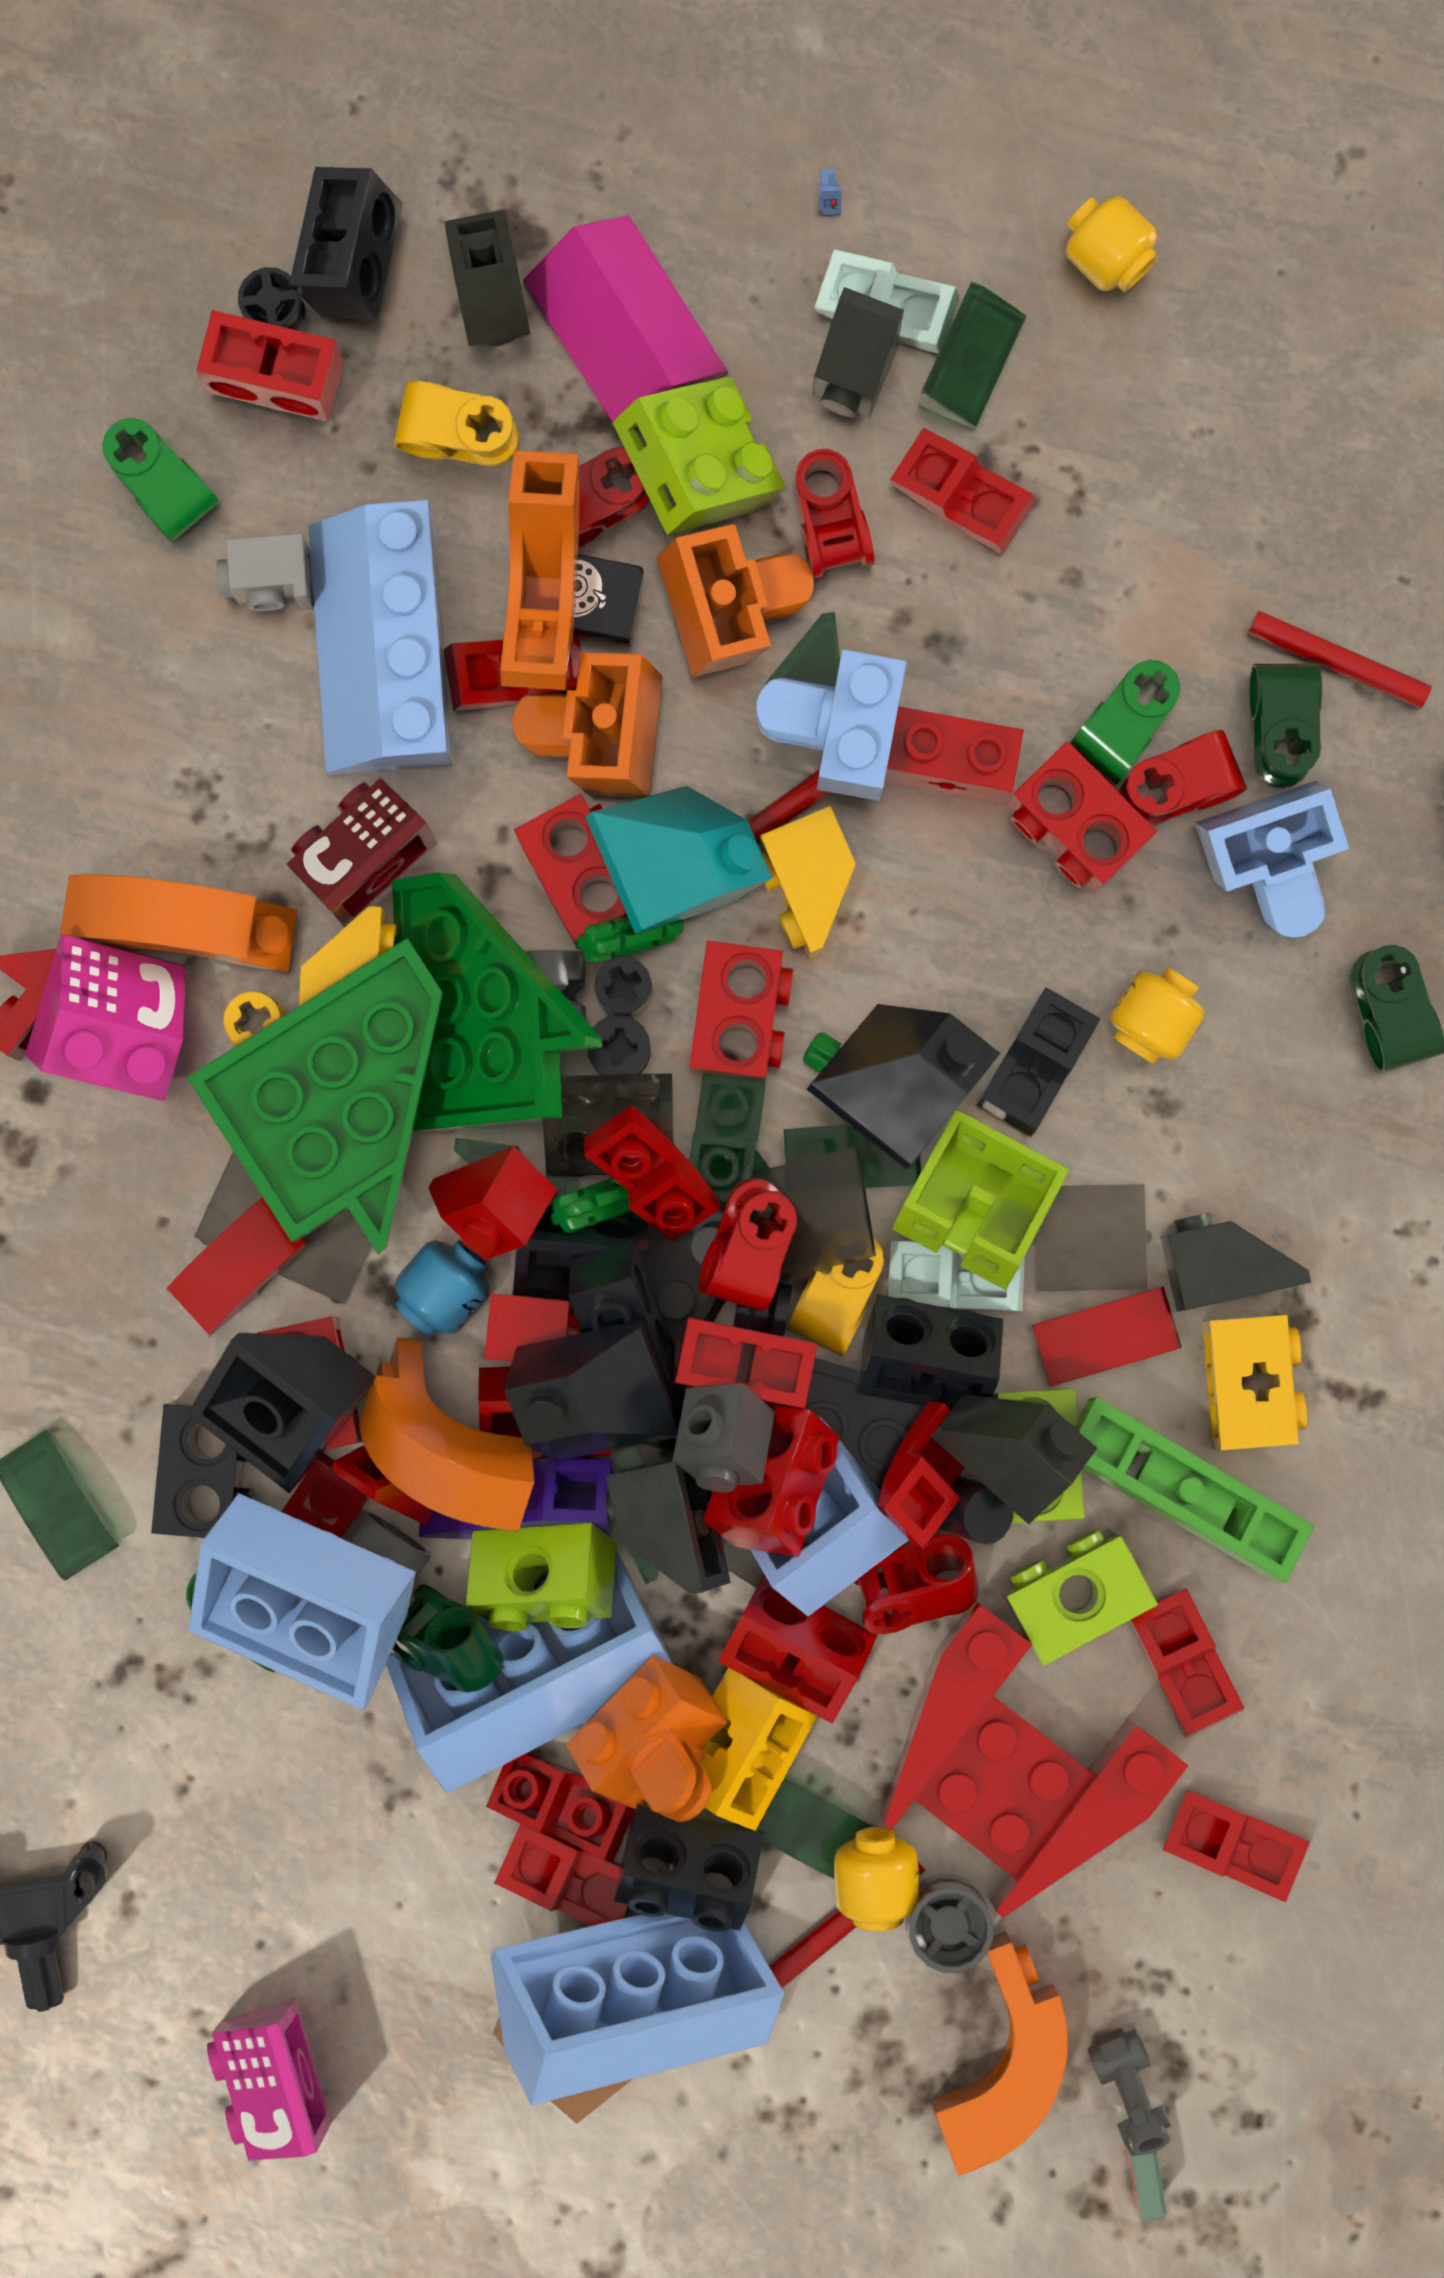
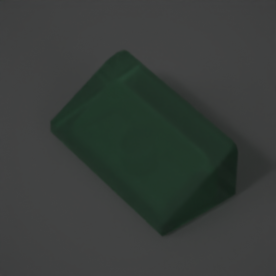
[918,281,1027,430]

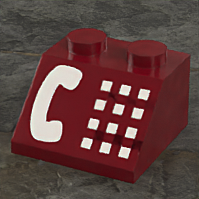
[286,778,437,928]

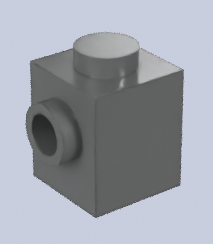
[673,1383,775,1493]

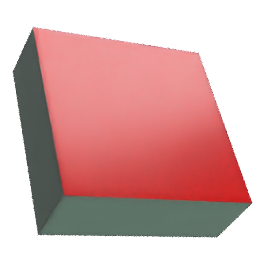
[1123,2141,1167,2222]

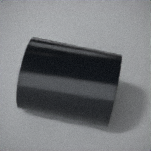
[594,956,652,1018]
[938,1476,1014,1545]

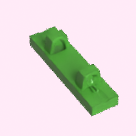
[1075,1397,1315,1583]

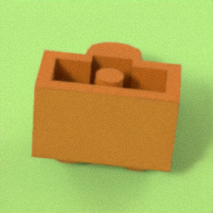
[657,524,814,678]
[512,652,663,798]
[566,1655,728,1822]

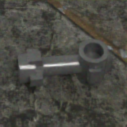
[1087,2028,1171,2155]

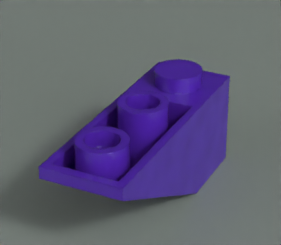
[419,1458,614,1539]

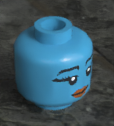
[395,1240,490,1336]

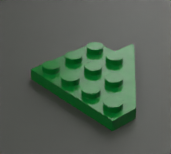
[392,872,602,1133]
[186,938,443,1255]

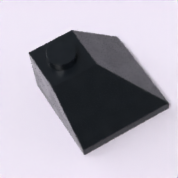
[806,1004,1001,1170]
[504,1321,679,1461]
[187,1333,376,1493]

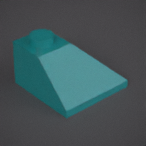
[585,786,772,934]

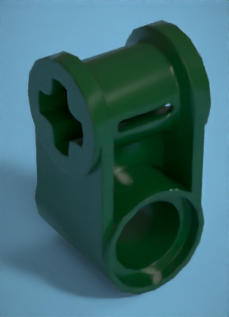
[1249,663,1322,789]
[1349,945,1444,1073]
[391,1584,504,1693]

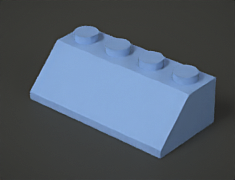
[308,500,452,775]
[386,1548,673,1794]
[491,1914,784,2106]

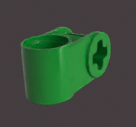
[102,418,220,543]
[1070,660,1180,785]

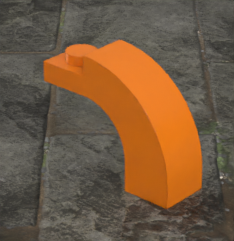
[500,450,580,690]
[59,874,298,972]
[359,1338,534,1531]
[931,1932,1068,2176]

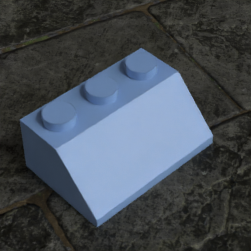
[188,1493,416,1711]

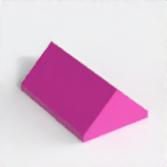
[523,215,728,431]

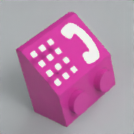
[25,933,185,1101]
[207,1998,331,2161]

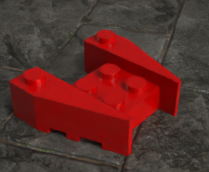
[880,1601,1189,1918]

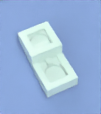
[814,249,960,354]
[888,1241,1025,1312]

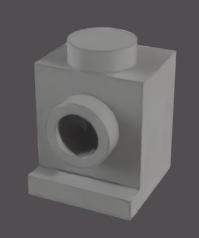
[217,533,314,611]

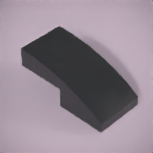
[977,987,1101,1137]

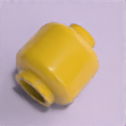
[1065,196,1160,292]
[1110,967,1206,1065]
[834,1827,919,1931]

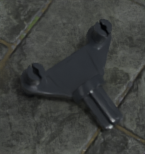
[0,1841,108,2012]

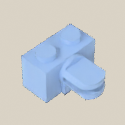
[756,649,907,801]
[1195,781,1349,938]

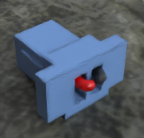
[818,169,841,215]

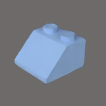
[750,1417,909,1617]

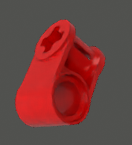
[578,447,650,549]
[793,449,875,579]
[1119,730,1247,826]
[698,1178,797,1311]
[854,1533,979,1634]

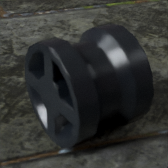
[238,267,306,331]
[587,1015,651,1082]
[733,1283,792,1337]

